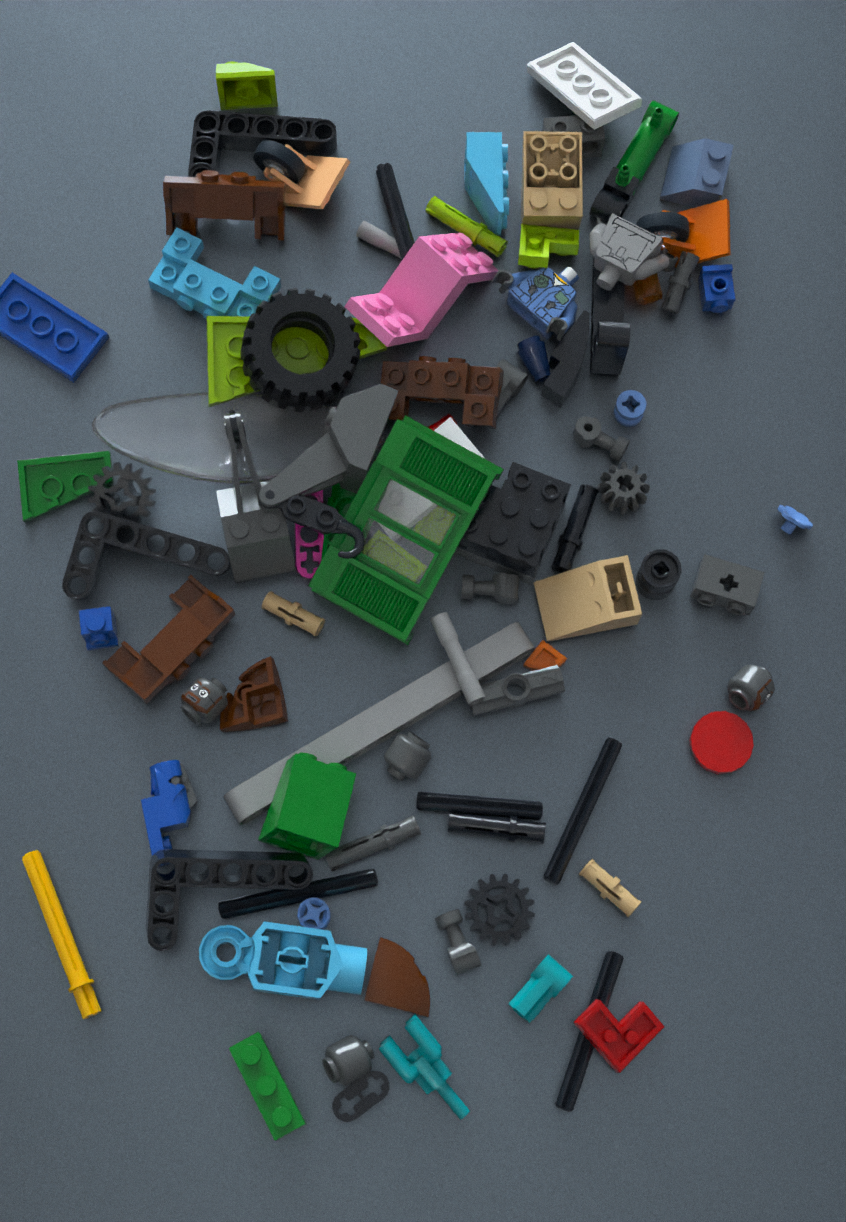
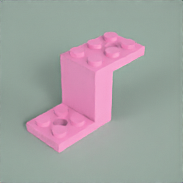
[344,233,499,347]

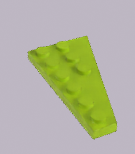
[206,316,388,408]

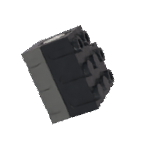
[454,462,571,585]

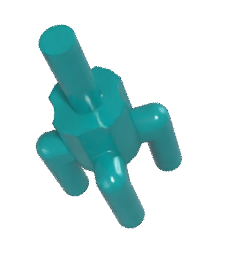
[378,1014,470,1120]

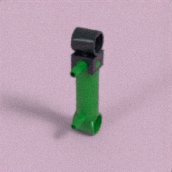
[589,100,679,223]

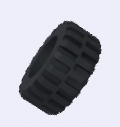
[241,288,360,412]

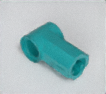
[508,954,573,1023]

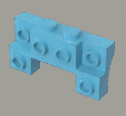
[148,227,281,319]

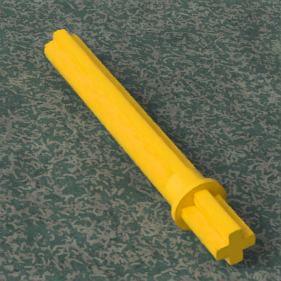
[22,850,101,1019]

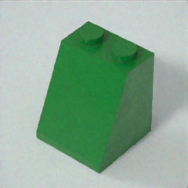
[258,753,356,860]

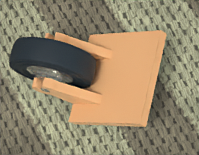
[253,140,350,209]

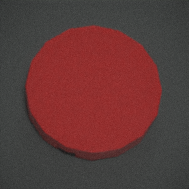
[689,711,754,774]

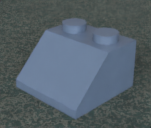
[660,138,734,208]

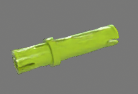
[425,196,508,257]

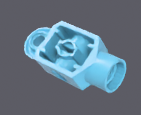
[199,921,367,1000]

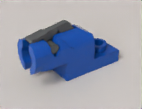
[141,760,197,867]

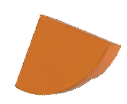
[523,640,567,671]

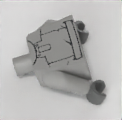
[589,213,679,291]

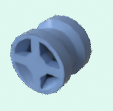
[613,390,646,427]
[297,897,331,930]

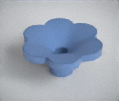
[777,505,813,534]

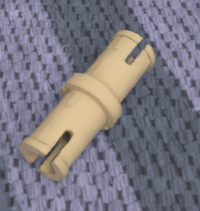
[261,591,325,637]
[579,859,642,917]

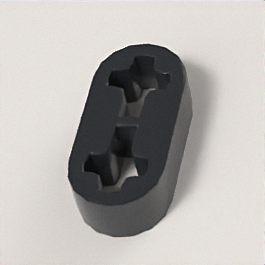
[332,1071,389,1122]

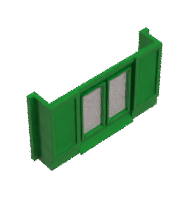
[308,415,504,645]

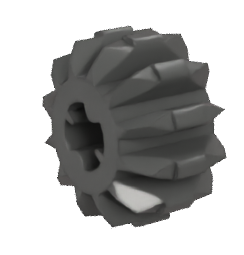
[597,461,650,515]

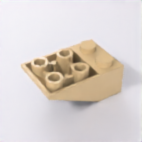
[521,131,583,229]
[533,555,642,642]

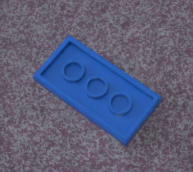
[0,272,109,383]

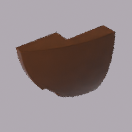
[220,656,288,732]
[364,937,430,1018]

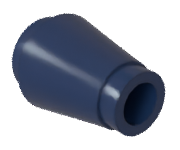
[517,336,551,383]

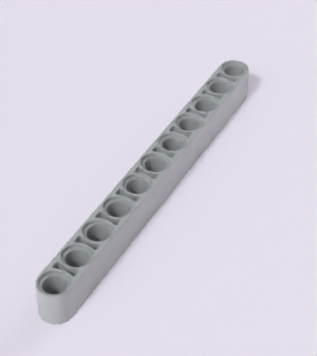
[223,622,535,825]

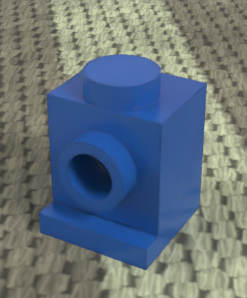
[698,264,735,313]
[79,606,119,650]

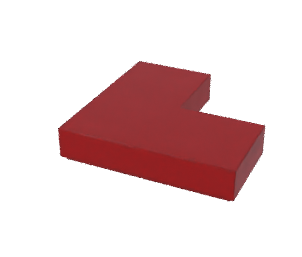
[573,999,665,1073]

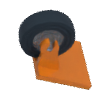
[637,199,731,268]

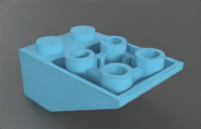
[464,132,509,237]

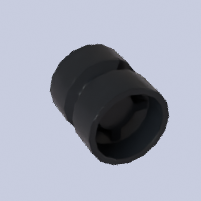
[636,549,682,600]

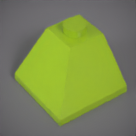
[216,61,278,110]

